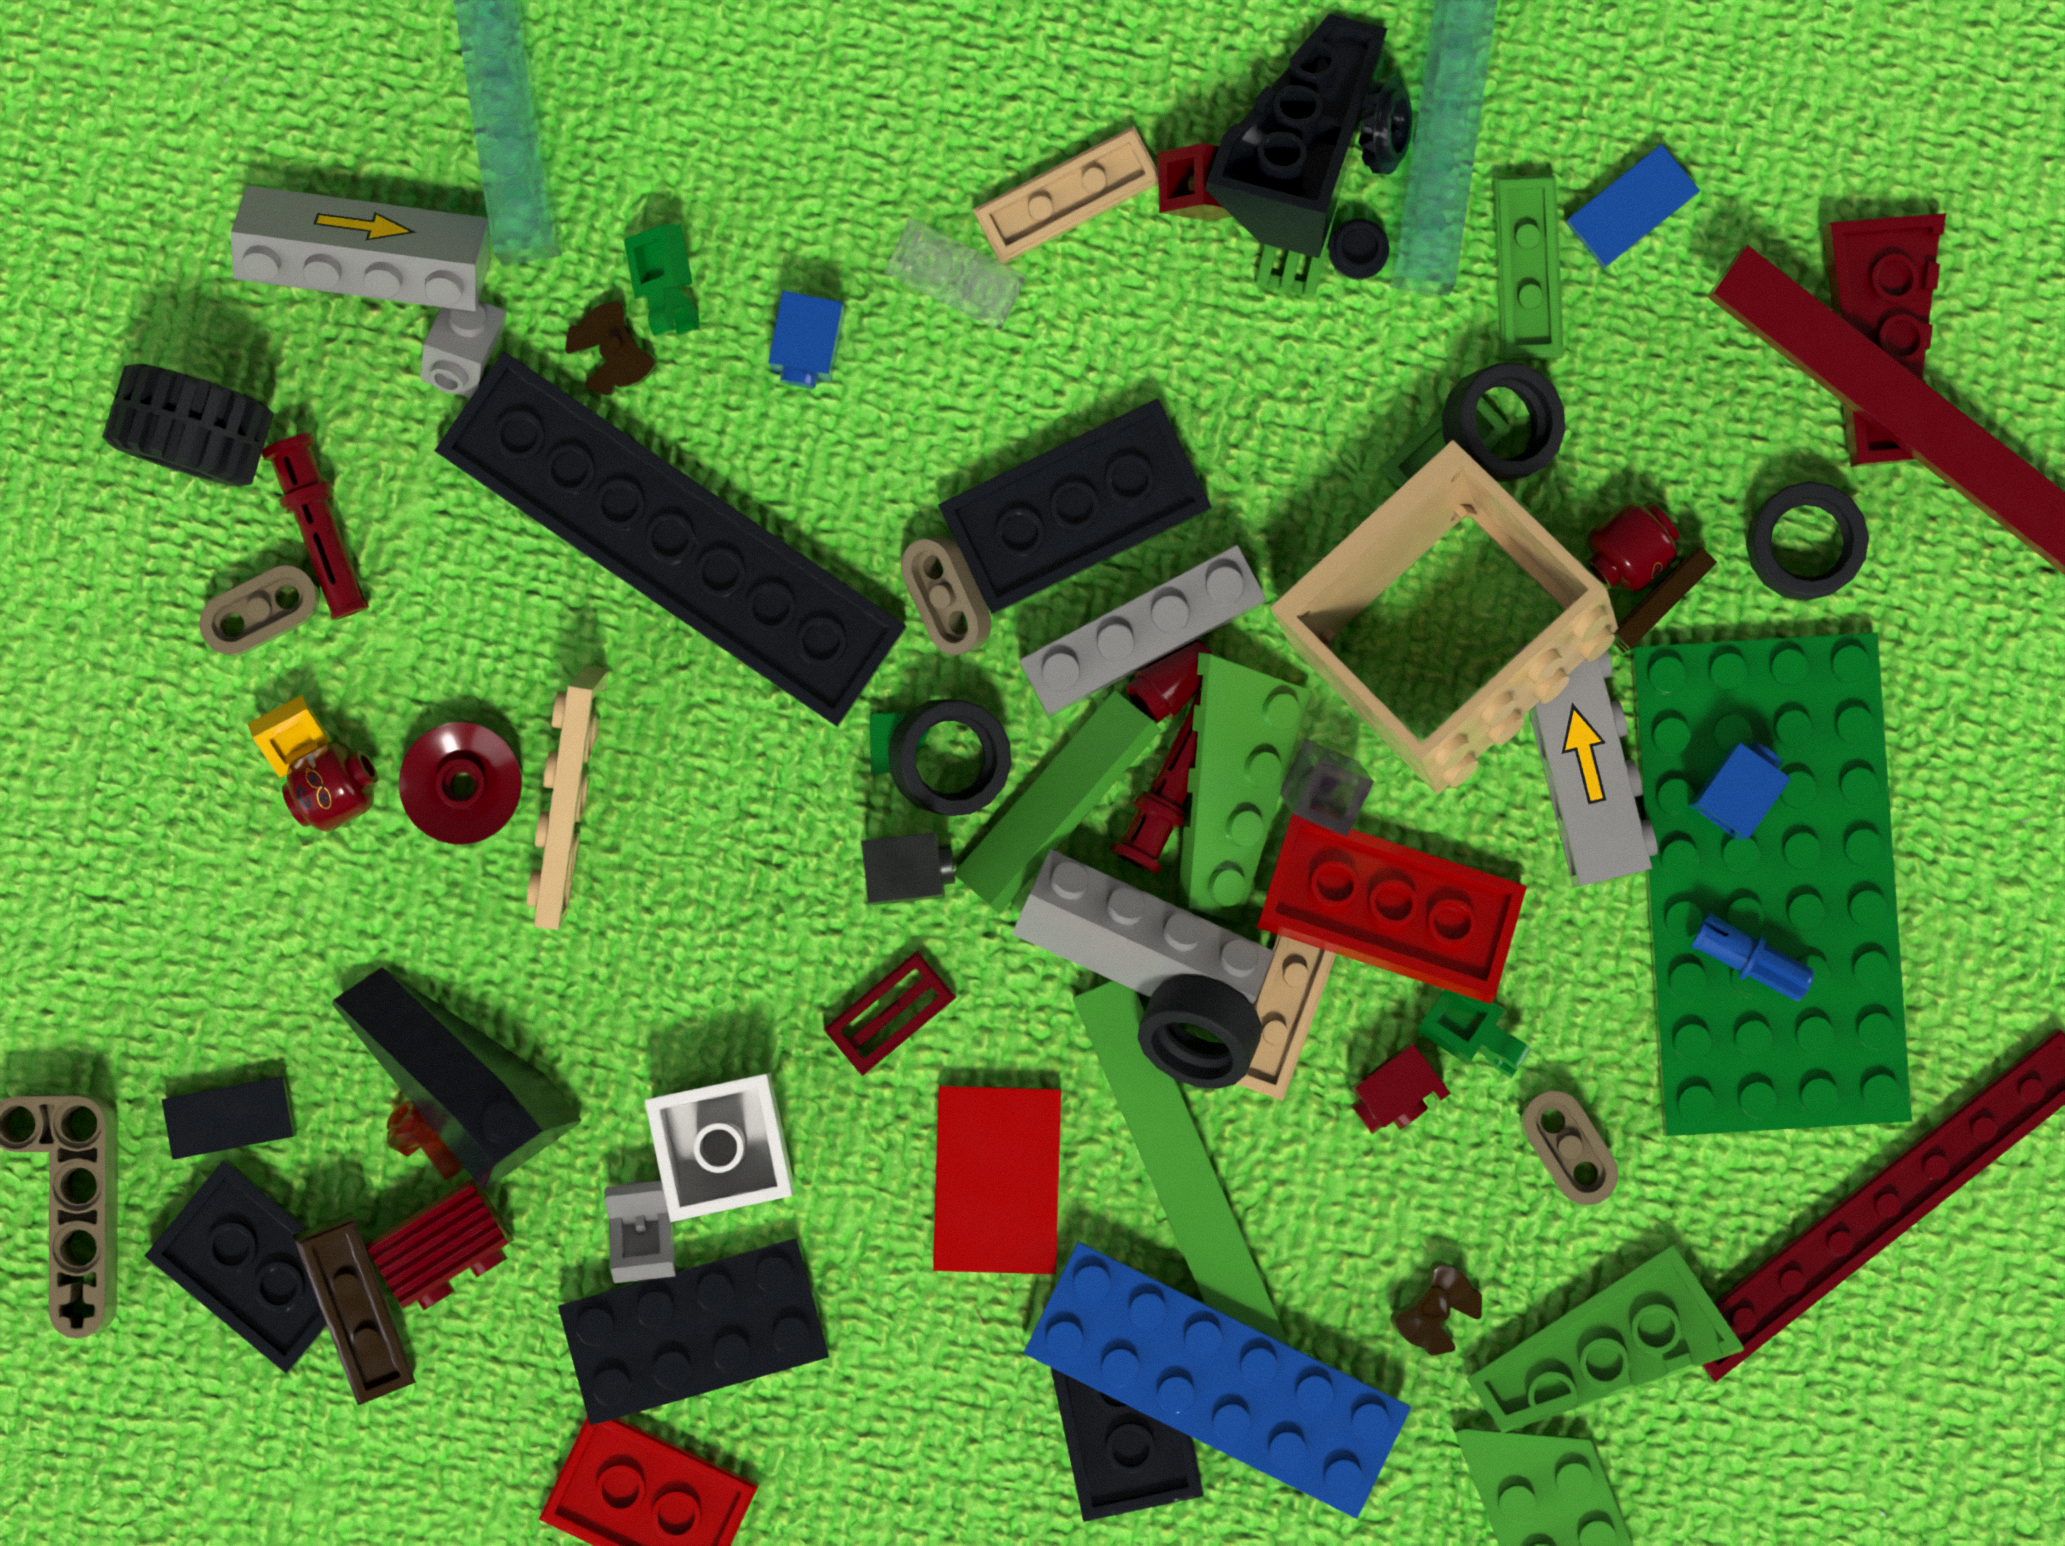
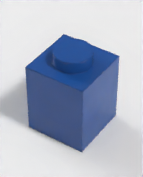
[768,291,845,389]
[1688,741,1791,841]

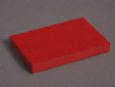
[933,1086,1061,1275]
[539,1416,759,1546]

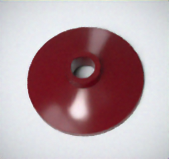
[399,722,522,845]

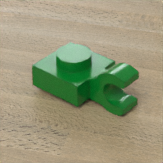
[624,224,699,336]
[1417,989,1531,1078]

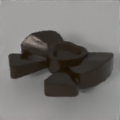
[565,301,657,396]
[1390,1261,1482,1356]

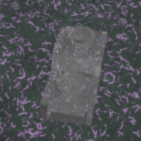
[884,217,1027,330]

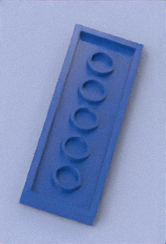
[1023,1241,1411,1519]

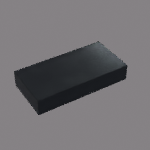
[161,1076,297,1160]

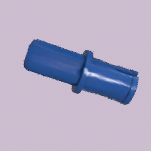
[1691,912,1814,1001]

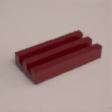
[823,951,957,1076]

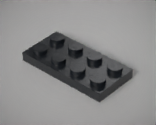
[938,398,1212,616]
[558,1238,829,1426]

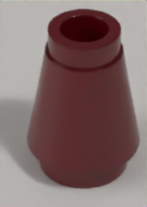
[1126,639,1213,724]

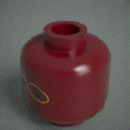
[1586,501,1680,592]
[282,741,378,832]

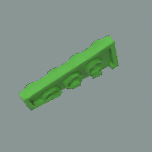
[1177,653,1312,924]
[1467,1244,1744,1433]

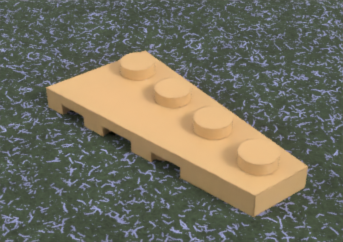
[527,665,609,930]

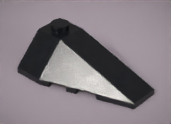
[1206,14,1388,258]
[332,967,581,1191]

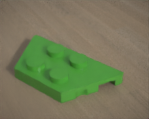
[1453,1427,1633,1546]

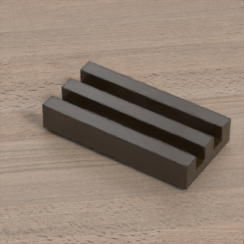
[1613,547,1717,653]

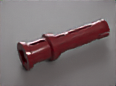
[262,433,369,620]
[1108,690,1202,874]

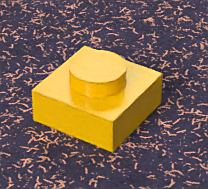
[247,695,331,778]

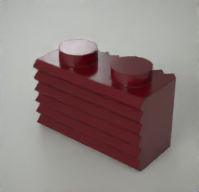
[365,1179,514,1311]

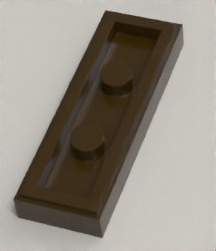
[293,1212,416,1406]

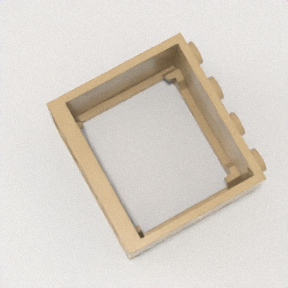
[1270,440,1618,795]

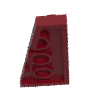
[1823,213,1946,467]

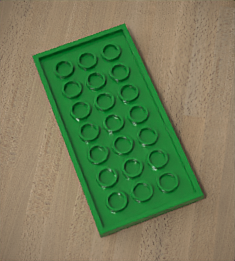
[1631,632,1912,1136]

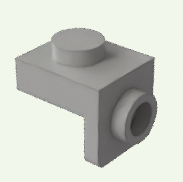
[420,301,507,398]
[604,1181,676,1283]

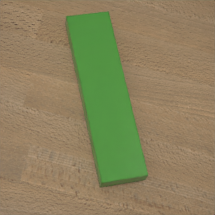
[954,690,1161,914]

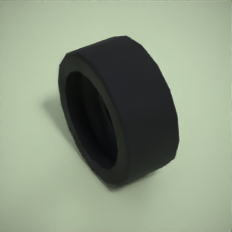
[1442,363,1565,482]
[1746,481,1869,601]
[888,699,1011,816]
[1137,976,1263,1089]

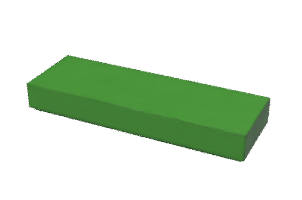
[1493,175,1564,361]

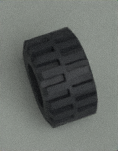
[102,364,274,487]

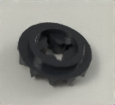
[1358,76,1412,175]

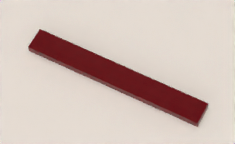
[1707,245,2065,575]
[1701,1029,2065,1382]

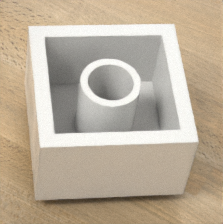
[645,1073,796,1222]

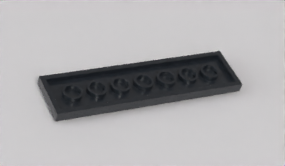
[434,351,907,728]

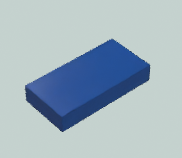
[1565,144,1700,270]

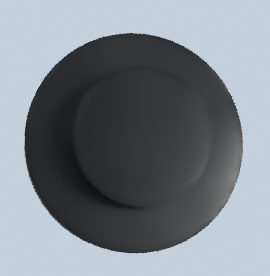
[1328,218,1389,280]

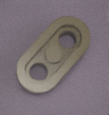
[901,535,991,655]
[200,565,319,656]
[1521,1090,1618,1205]

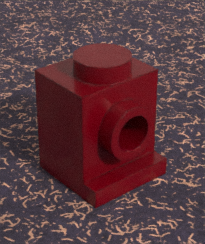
[1350,1043,1451,1134]

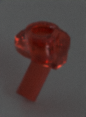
[387,1100,464,1180]

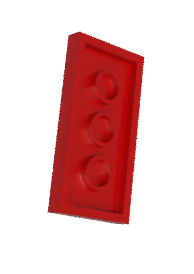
[1256,810,1527,1004]

